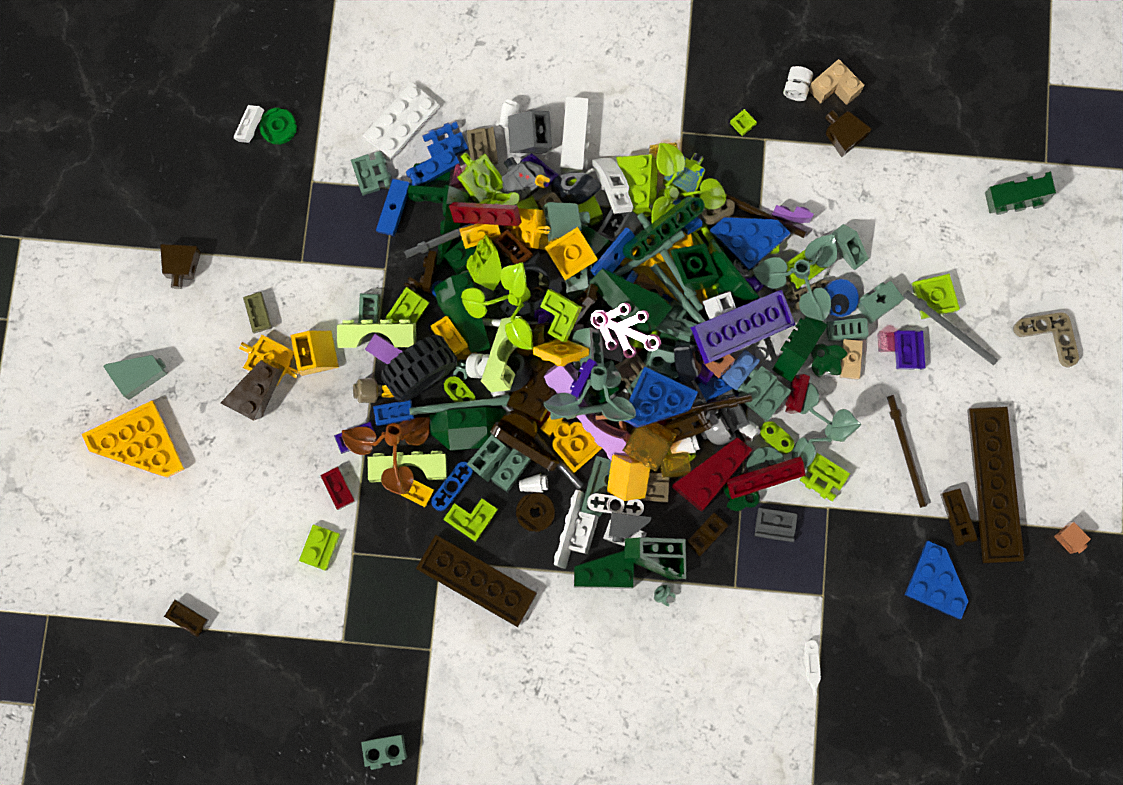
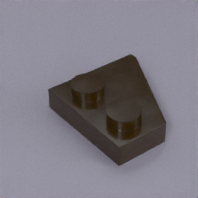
[573,283,598,328]

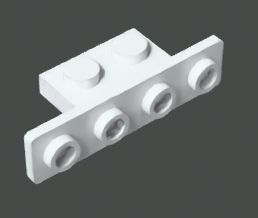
[554,490,598,569]

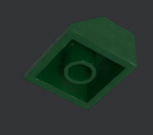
[671,243,719,291]

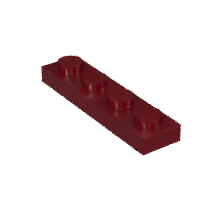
[449,202,522,226]
[726,456,806,499]

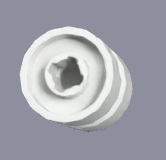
[783,66,813,101]
[466,353,490,378]

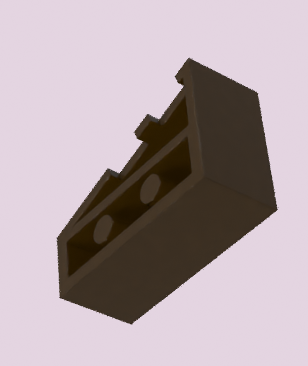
[220,359,285,421]

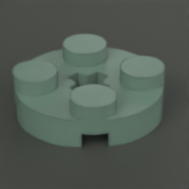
[746,447,784,473]

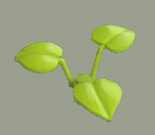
[652,143,726,229]
[461,262,533,350]

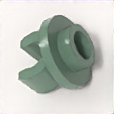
[453,359,468,380]
[654,585,676,607]

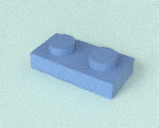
[722,349,760,391]

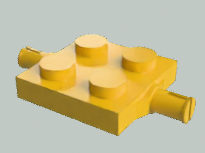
[504,208,550,249]
[239,335,299,386]

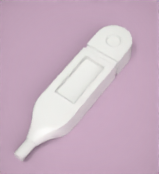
[805,640,821,695]

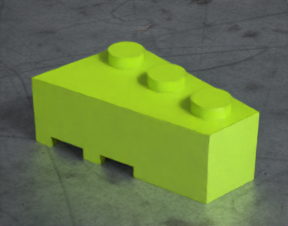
[616,154,658,216]

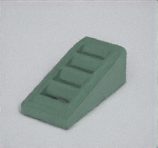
[358,293,380,323]
[826,318,868,341]

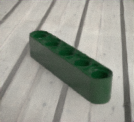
[623,197,705,260]

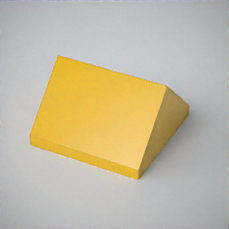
[607,454,651,501]

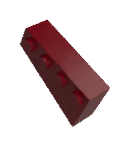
[672,437,752,512]

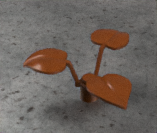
[342,418,430,495]

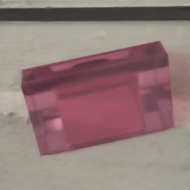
[451,164,464,189]
[877,331,895,352]

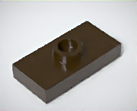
[164,599,209,637]

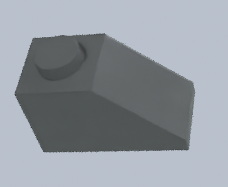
[608,512,651,543]

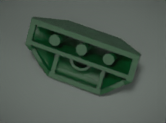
[707,238,760,304]
[429,407,506,451]

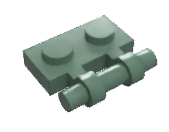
[351,151,392,196]

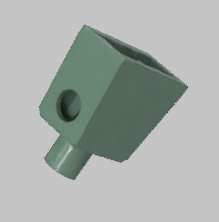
[543,202,590,242]

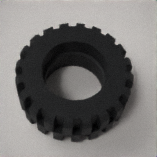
[494,249,567,322]
[381,335,457,402]

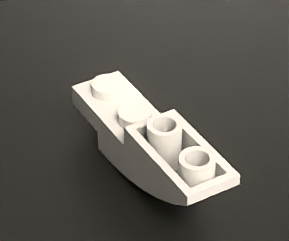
[592,158,633,214]

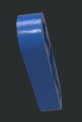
[432,462,473,511]

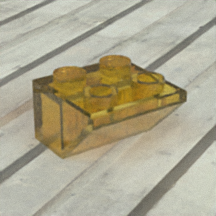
[622,422,676,472]

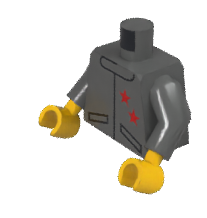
[502,157,550,205]

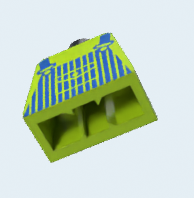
[663,153,705,197]

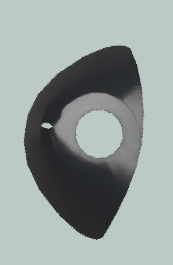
[551,173,601,205]
[674,339,703,385]

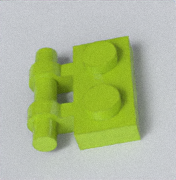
[799,453,850,502]

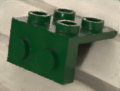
[408,163,451,203]

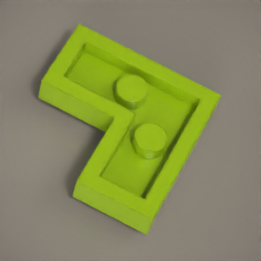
[540,289,582,342]
[443,498,498,542]

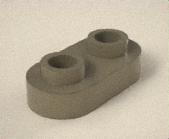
[701,199,735,224]

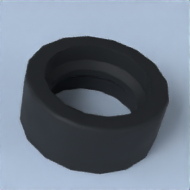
[506,354,532,392]

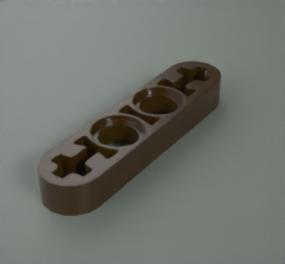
[490,422,560,471]

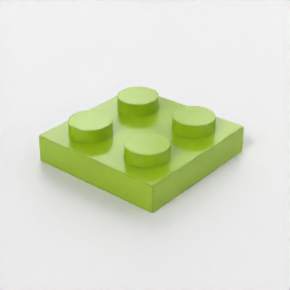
[911,274,960,319]

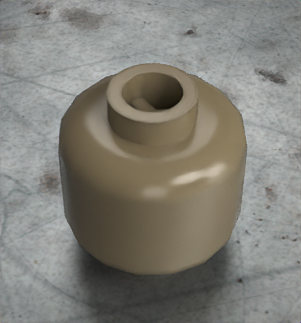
[353,378,382,403]

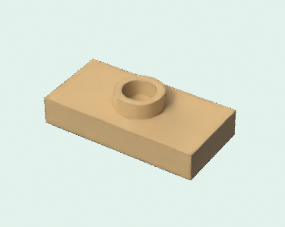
[840,339,863,380]

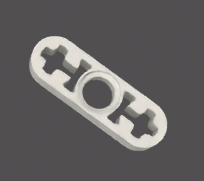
[587,493,644,516]

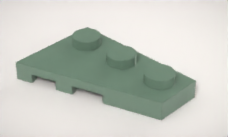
[580,456,614,518]

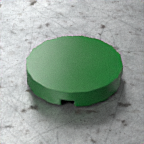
[259,108,297,145]

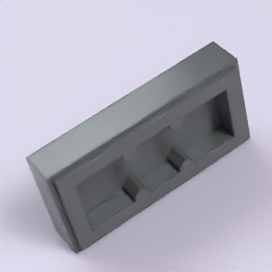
[715,389,750,432]

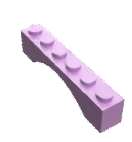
[544,363,639,461]

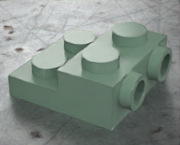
[737,366,791,421]

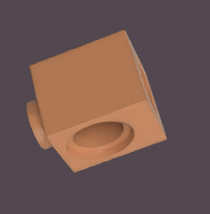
[703,354,735,378]
[1054,522,1091,554]

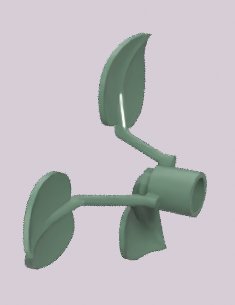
[753,235,837,321]
[544,360,636,421]
[792,383,861,469]

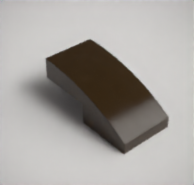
[686,513,728,556]

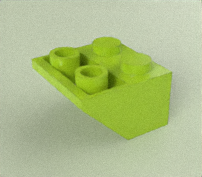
[466,235,502,291]

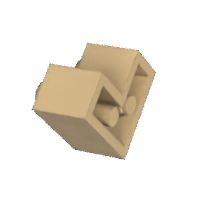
[809,59,864,105]

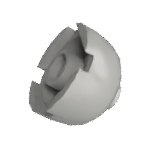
[701,409,736,445]

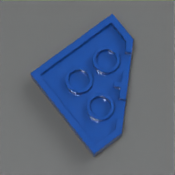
[710,217,790,271]
[625,367,698,428]
[905,541,968,619]

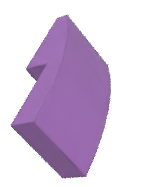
[772,205,814,223]
[365,333,403,364]

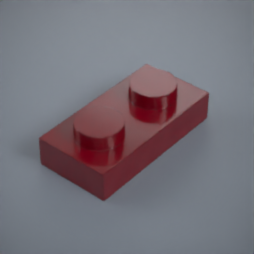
[785,374,810,414]
[320,467,355,510]

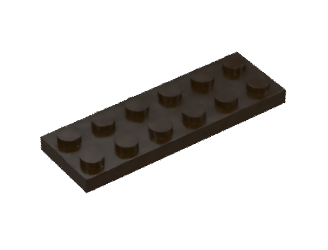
[416,535,537,628]

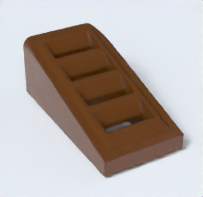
[493,229,533,264]

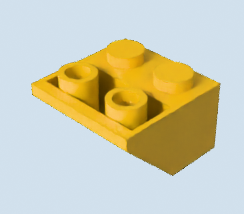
[290,331,339,376]

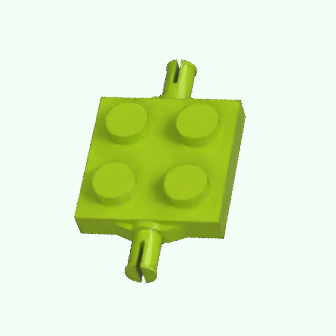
[457,152,503,203]

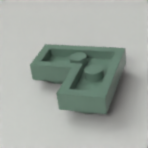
[655,300,697,342]

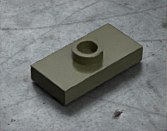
[243,292,272,334]

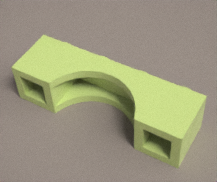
[481,316,523,392]
[337,319,416,348]
[368,451,448,482]

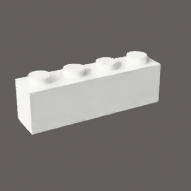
[560,97,592,174]

